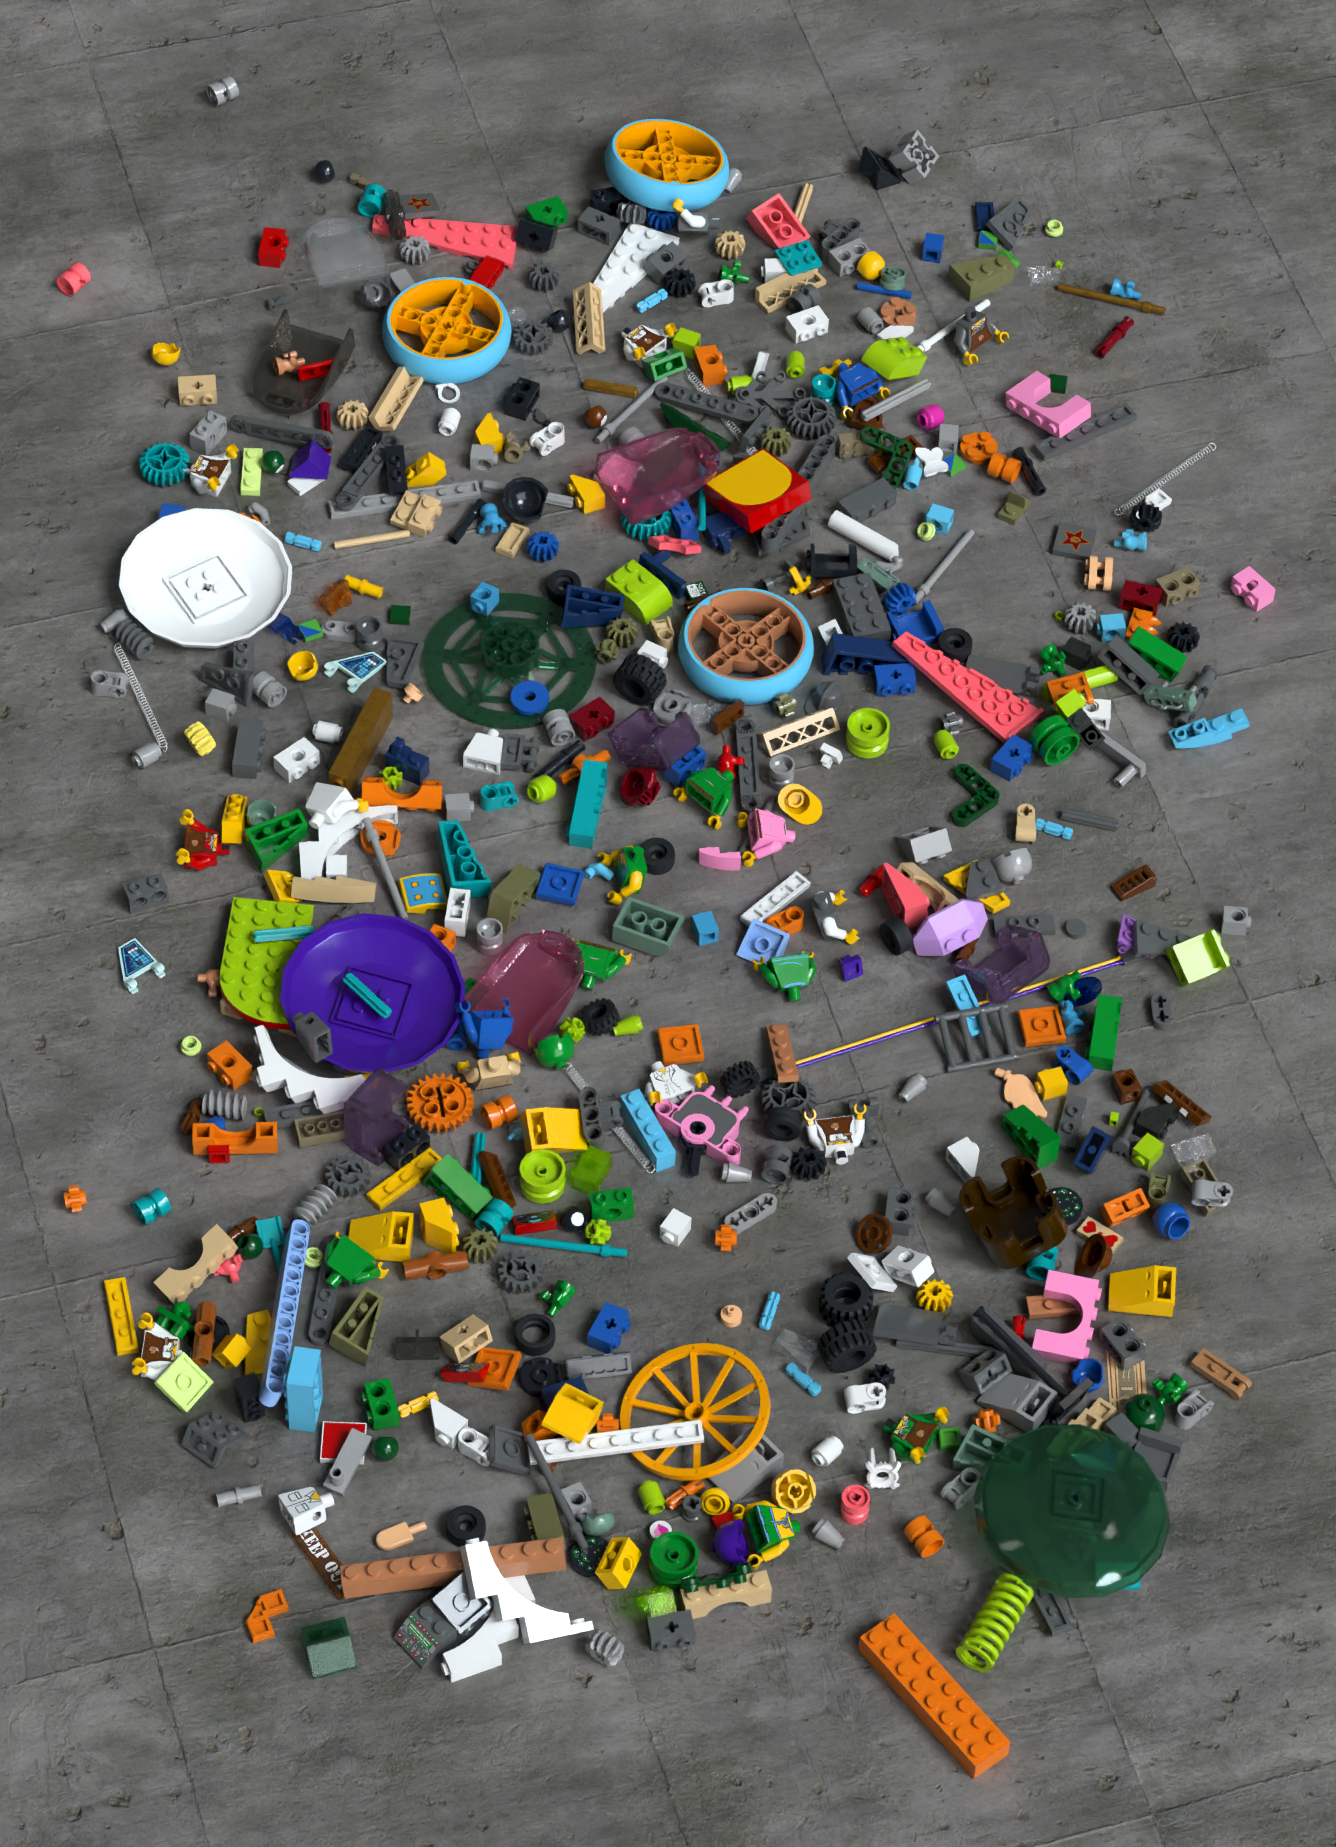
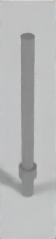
[595,377,668,444]
[912,529,975,605]
[363,817,409,920]

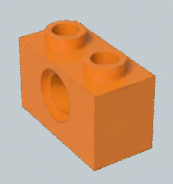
[693,344,727,387]
[207,1040,253,1091]

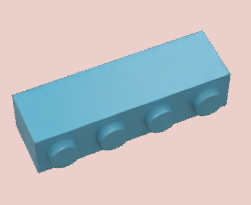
[620,1089,676,1173]

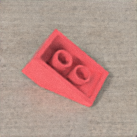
[745,193,811,250]
[881,862,930,931]

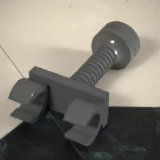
[759,556,811,592]
[847,1097,879,1148]

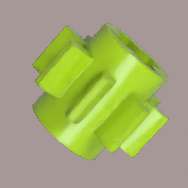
[379,767,402,791]
[559,1017,585,1043]
[585,1219,611,1245]

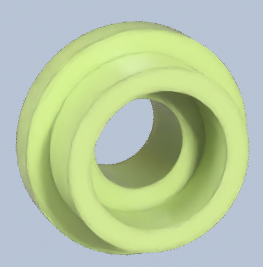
[1045,220,1063,237]
[917,522,935,541]
[180,1036,201,1056]
[305,1247,323,1268]

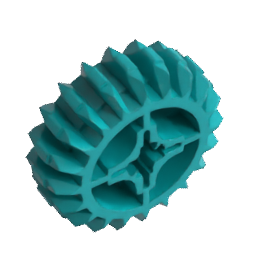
[139,441,190,487]
[621,496,672,542]

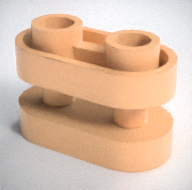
[1084,556,1113,591]

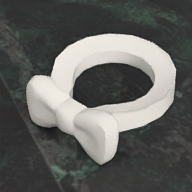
[435,383,460,403]

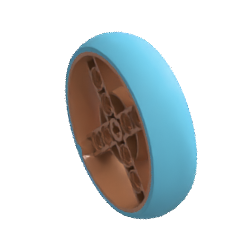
[678,588,814,705]

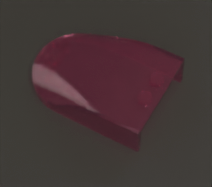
[596,428,720,526]
[464,930,584,1056]

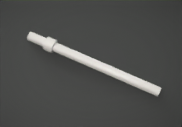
[917,299,990,353]

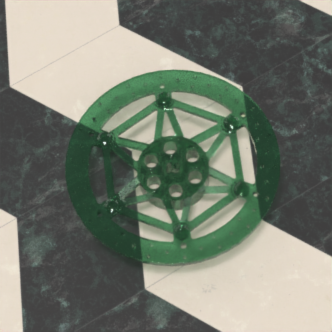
[423,593,596,729]

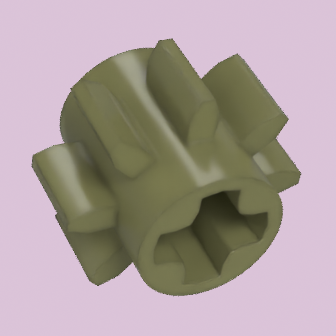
[594,639,619,663]
[773,693,797,718]

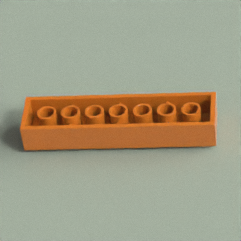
[858,1613,1010,1779]

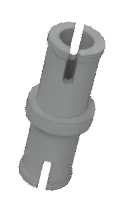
[216,1483,262,1507]

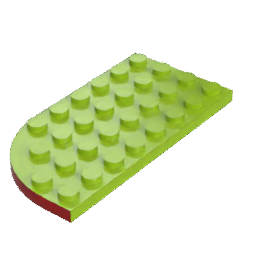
[220,897,314,1030]

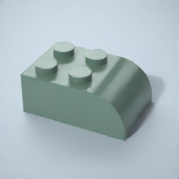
[612,897,685,956]

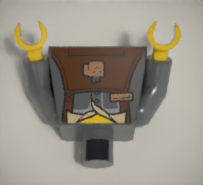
[954,306,1009,366]

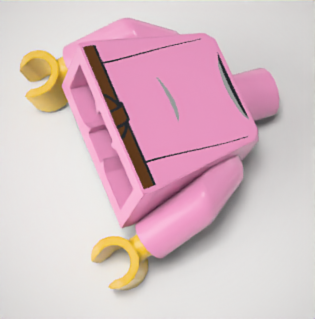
[737,809,795,867]

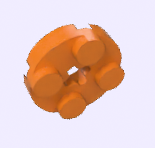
[960,431,998,465]
[360,820,401,857]

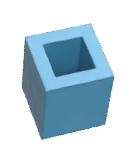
[691,911,719,946]

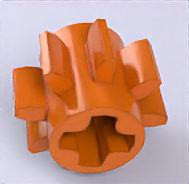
[63,1185,87,1212]
[715,1225,737,1251]
[973,1408,1001,1432]
[597,1413,619,1433]

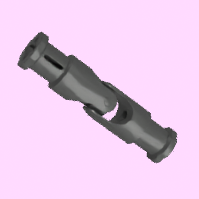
[1173,665,1219,728]

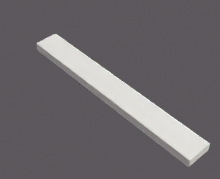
[527,1420,704,1465]

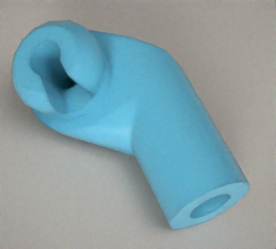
[584,863,615,881]

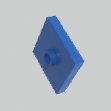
[536,863,585,906]

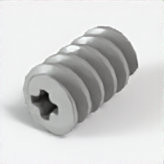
[202,1089,247,1121]
[292,1184,337,1230]

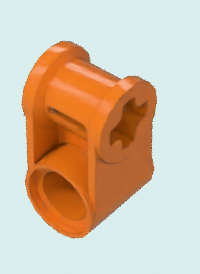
[764,906,804,935]

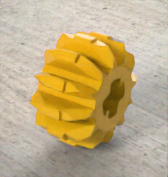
[916,1277,953,1312]

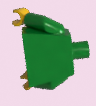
[325,1231,389,1289]

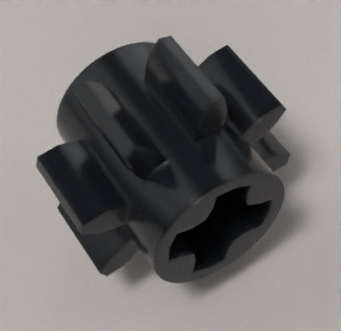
[869,1363,895,1390]

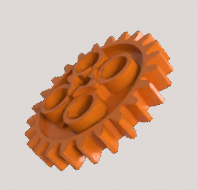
[407,1073,474,1134]

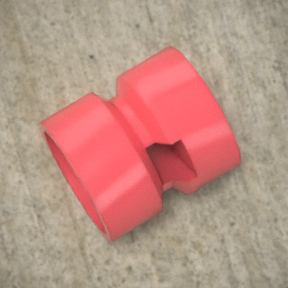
[56,262,91,296]
[840,1485,870,1525]

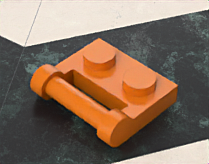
[1047,672,1094,713]

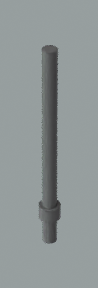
[525,1434,589,1551]

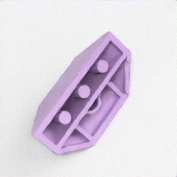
[912,899,988,956]

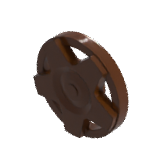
[856,1213,893,1254]

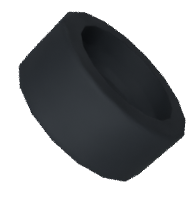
[515,1313,556,1356]

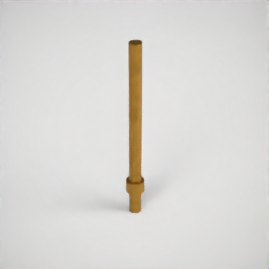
[1058,283,1166,315]

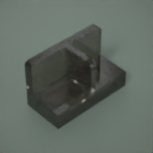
[396,1329,439,1360]

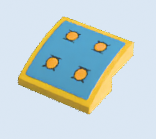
[398,873,448,914]

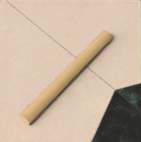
[334,529,410,549]

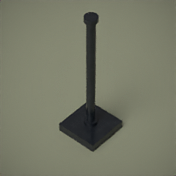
[973,1306,1093,1423]

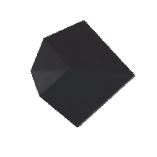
[858,146,901,190]

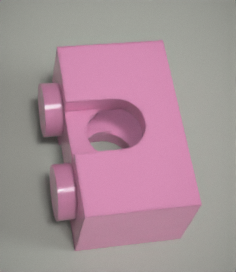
[1230,566,1275,612]

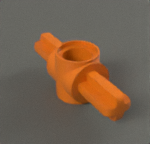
[559,750,611,784]

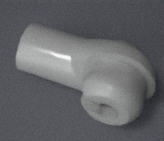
[877,556,903,573]

